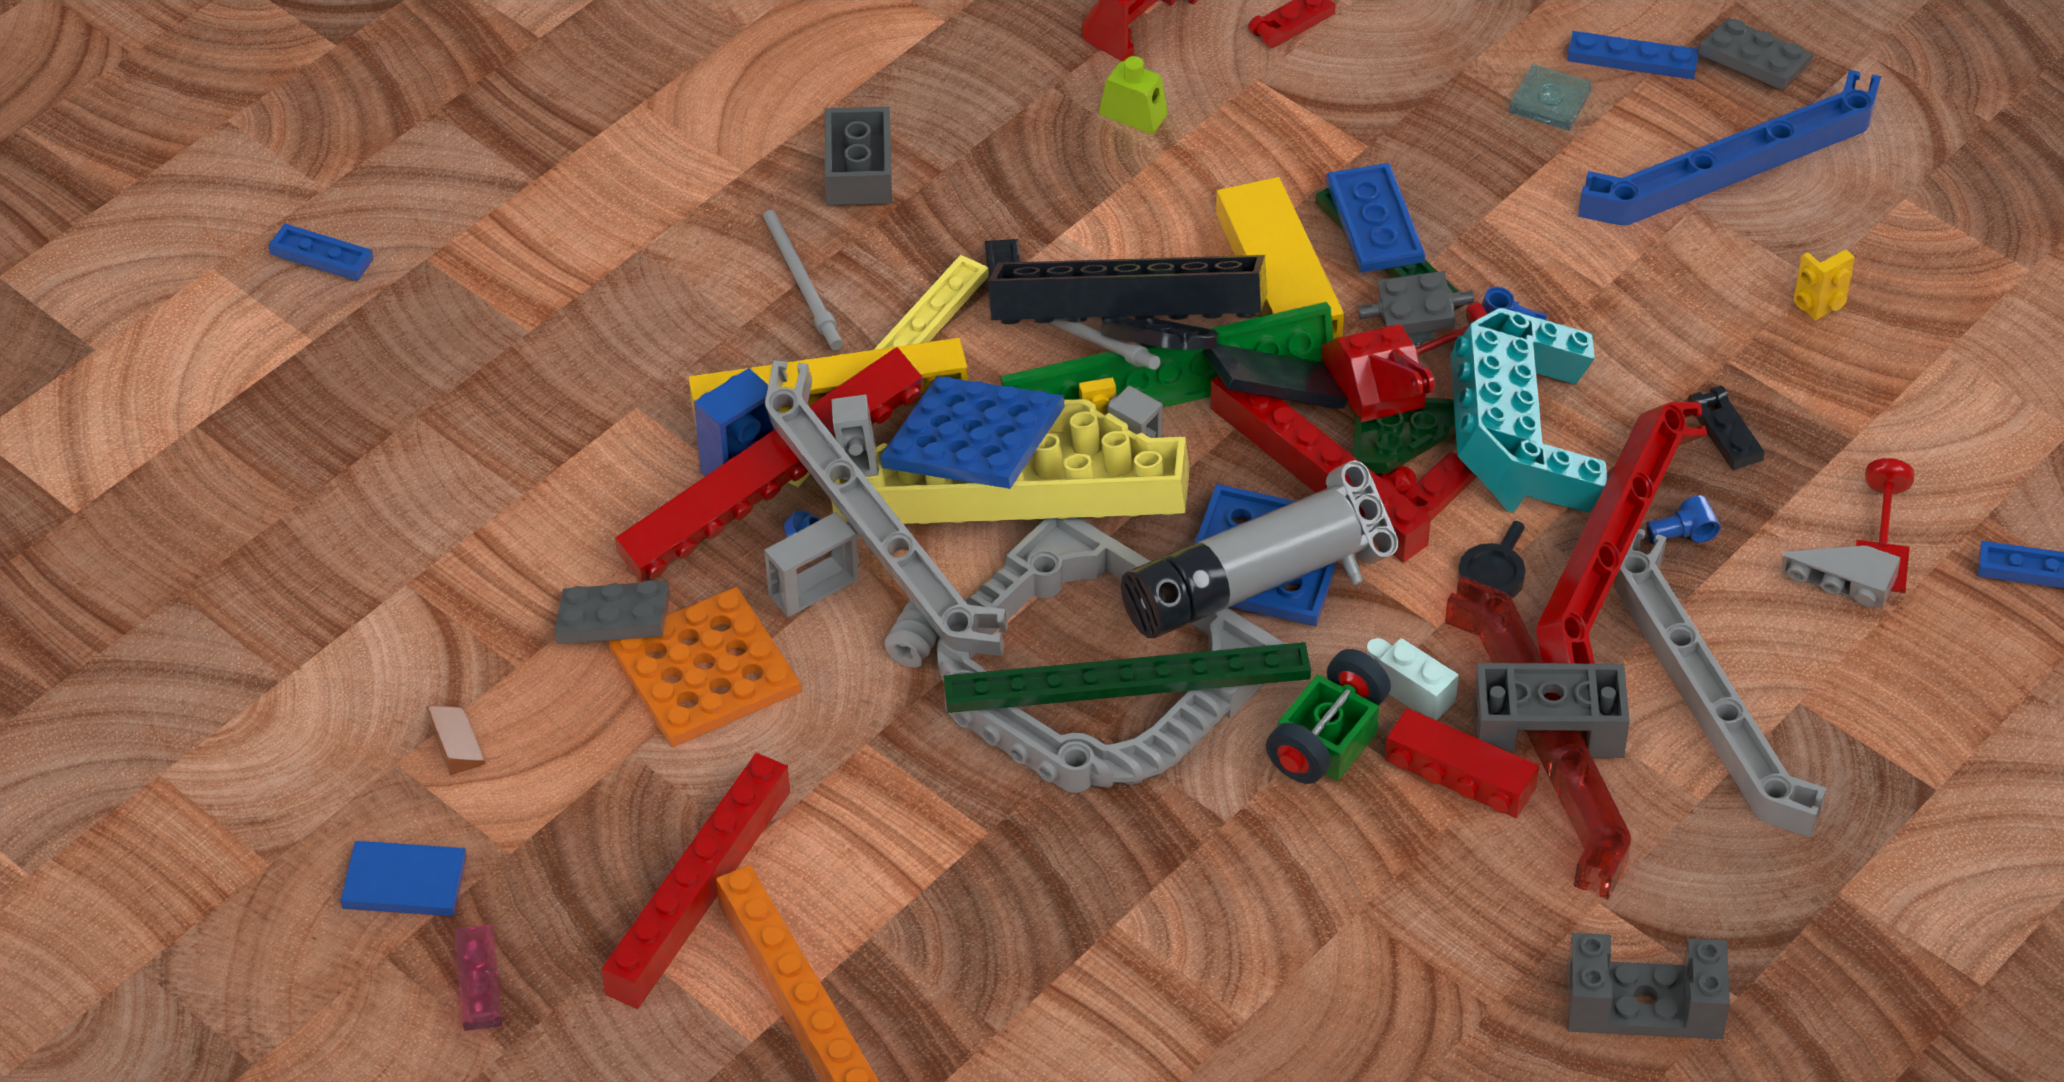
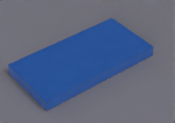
[1326,163,1425,273]

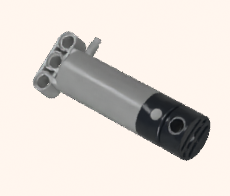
[1121,461,1398,639]

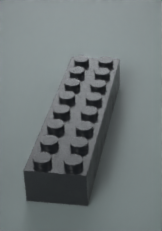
[988,255,1267,324]

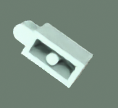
[1367,638,1459,720]

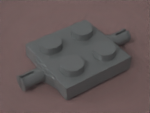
[1358,271,1474,334]

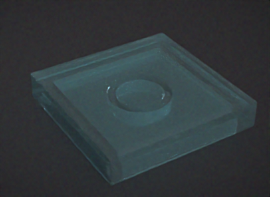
[1509,64,1593,131]

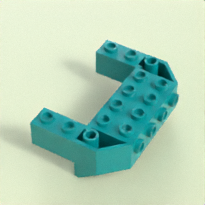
[1450,308,1607,513]

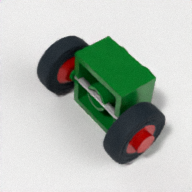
[1266,649,1391,784]

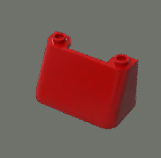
[1082,0,1199,61]

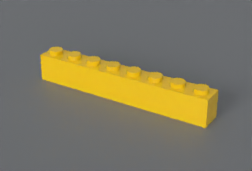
[689,338,968,430]

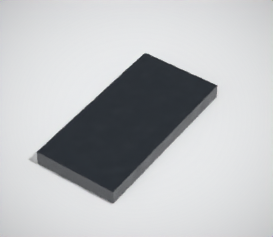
[1202,344,1348,409]

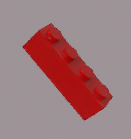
[1385,708,1539,818]

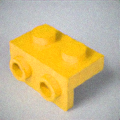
[1794,249,1855,320]

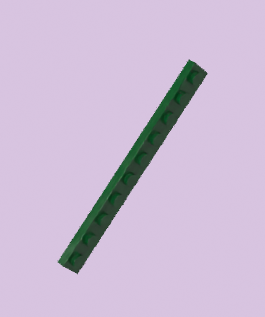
[943,642,1311,713]

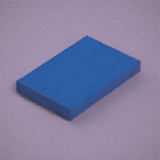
[341,841,467,916]

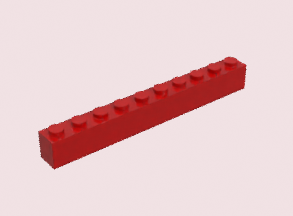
[615,347,923,582]

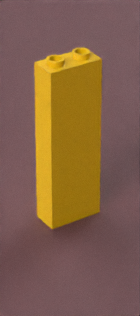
[1216,177,1344,339]

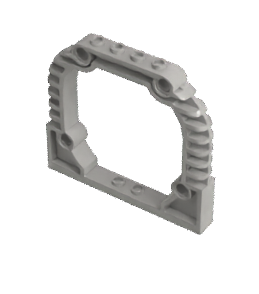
[937,517,1284,793]

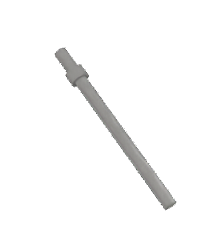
[763,210,843,350]
[1048,318,1160,370]

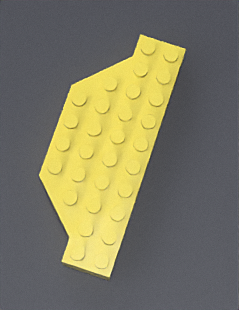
[831,399,1190,524]

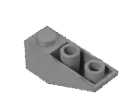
[1782,546,1900,609]

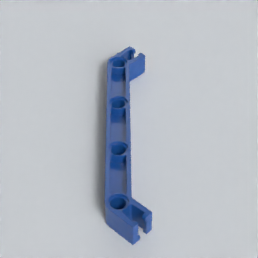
[1578,70,1881,226]

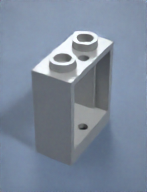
[764,512,860,618]

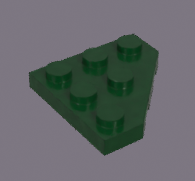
[1353,398,1456,474]

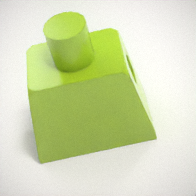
[1099,56,1168,135]

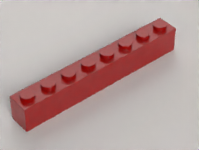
[1210,376,1431,563]
[601,752,790,1009]

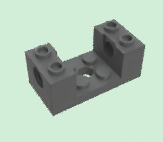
[1473,663,1630,758]
[1567,933,1730,1039]

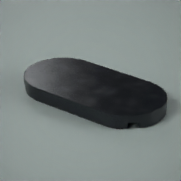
[1101,317,1219,350]

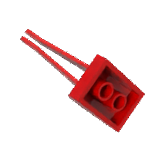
[1321,324,1435,422]

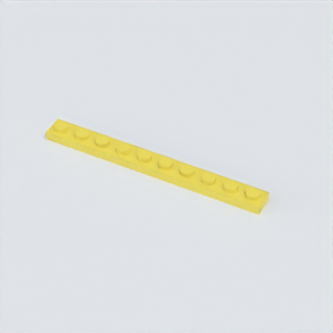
[788,255,989,487]

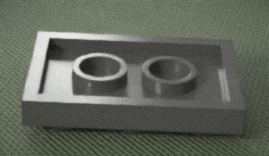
[1698,18,1813,90]
[554,580,670,644]

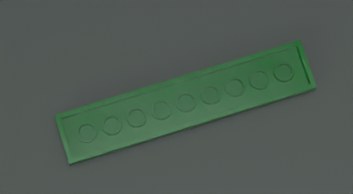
[1000,302,1334,408]

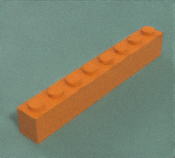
[716,864,879,1082]

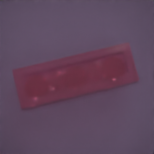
[455,924,503,1031]

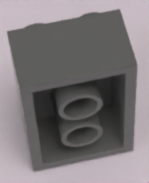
[825,106,892,205]

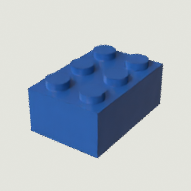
[694,368,775,476]

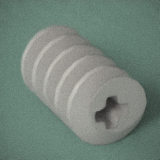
[885,599,939,668]

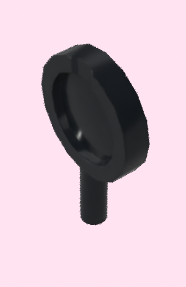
[1457,521,1526,603]

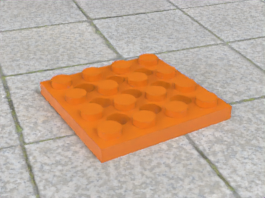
[608,586,802,748]

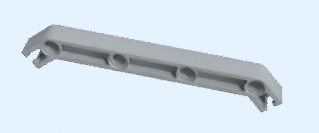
[765,360,1008,656]
[1614,529,1827,838]

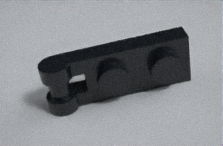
[1688,385,1765,470]

